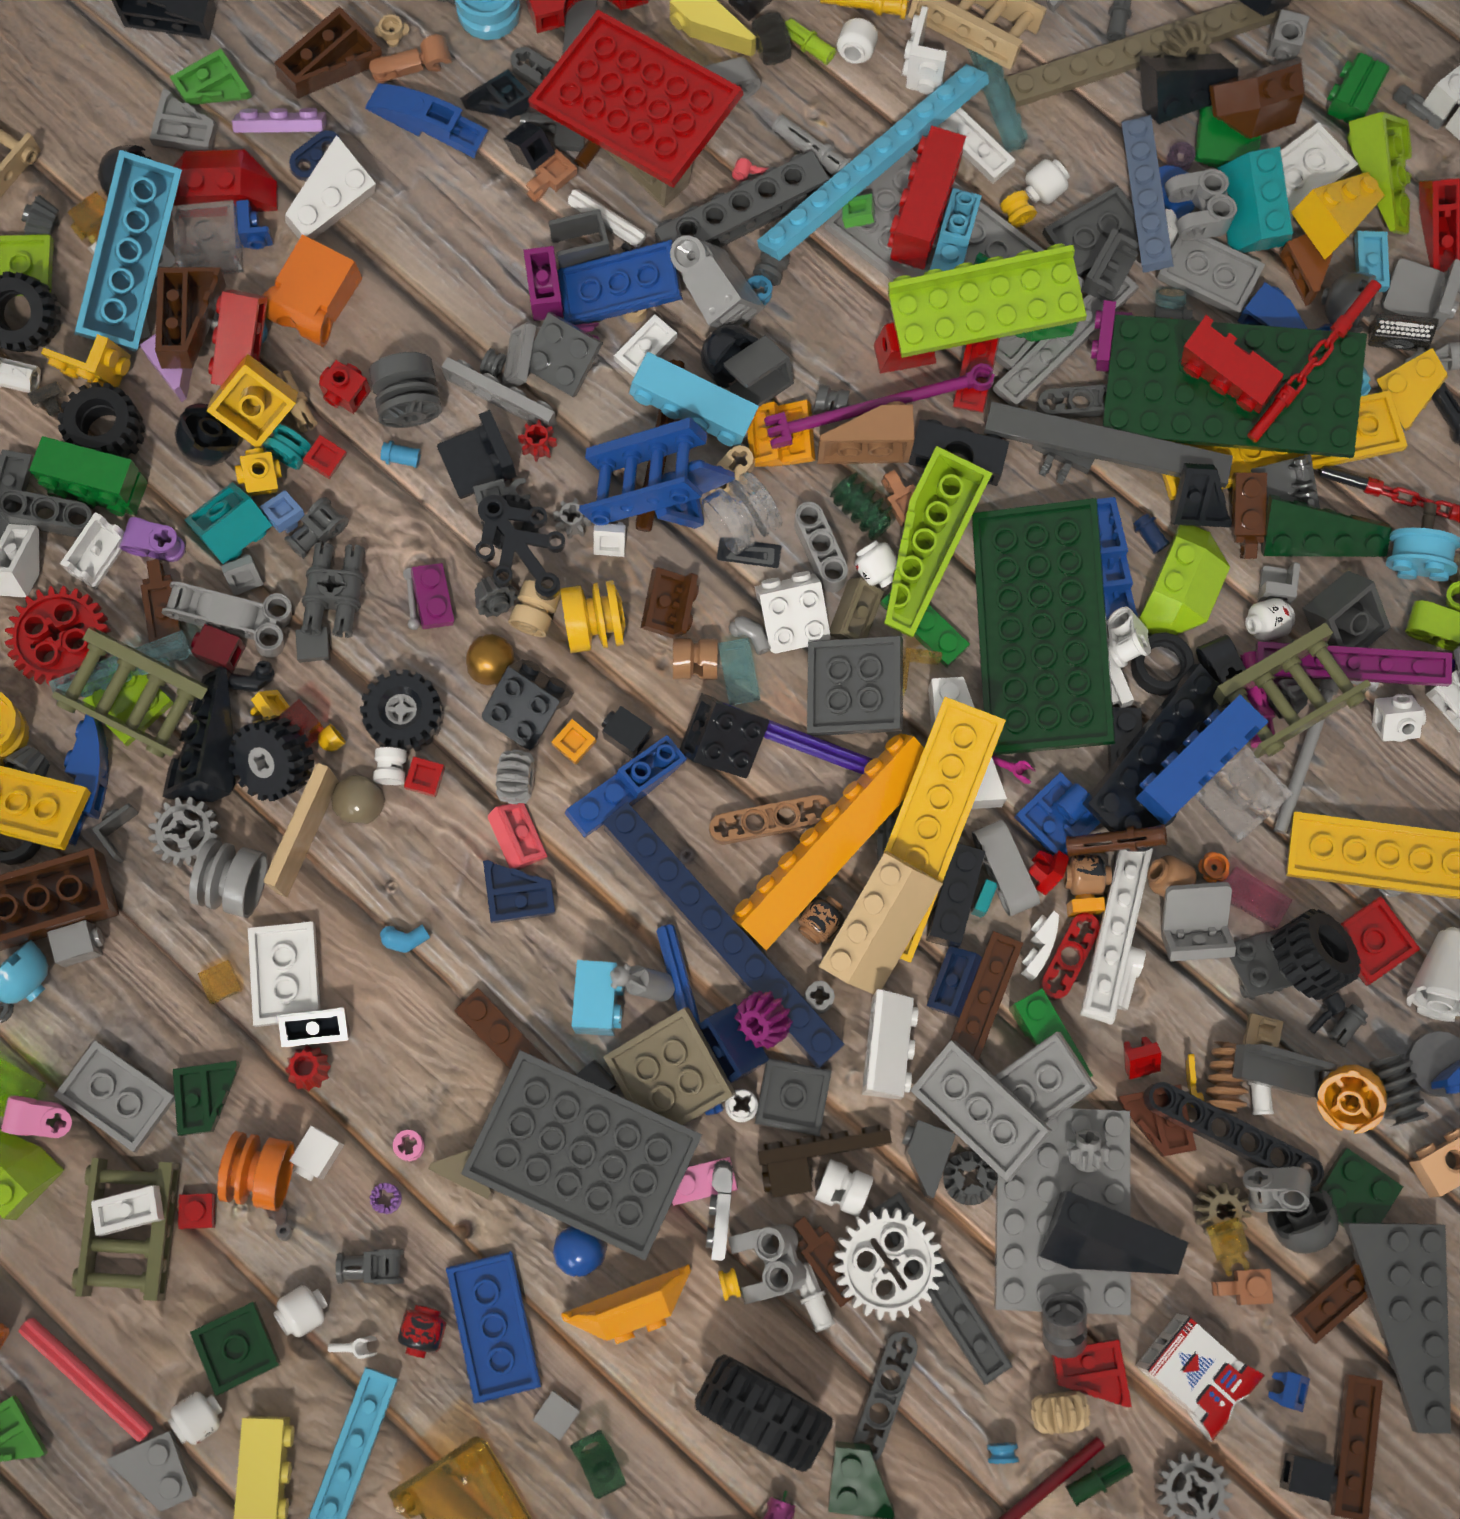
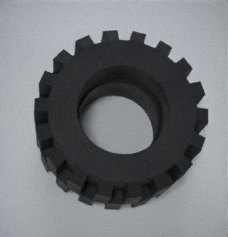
[0,271,61,352]
[58,382,145,459]
[1272,909,1361,1000]

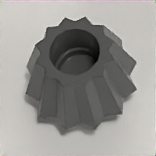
[21,195,59,235]
[475,576,518,618]
[1267,678,1308,719]
[3,745,50,777]

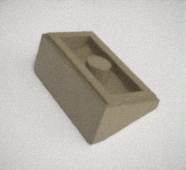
[830,577,885,640]

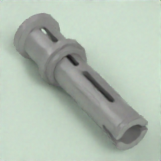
[772,114,852,176]

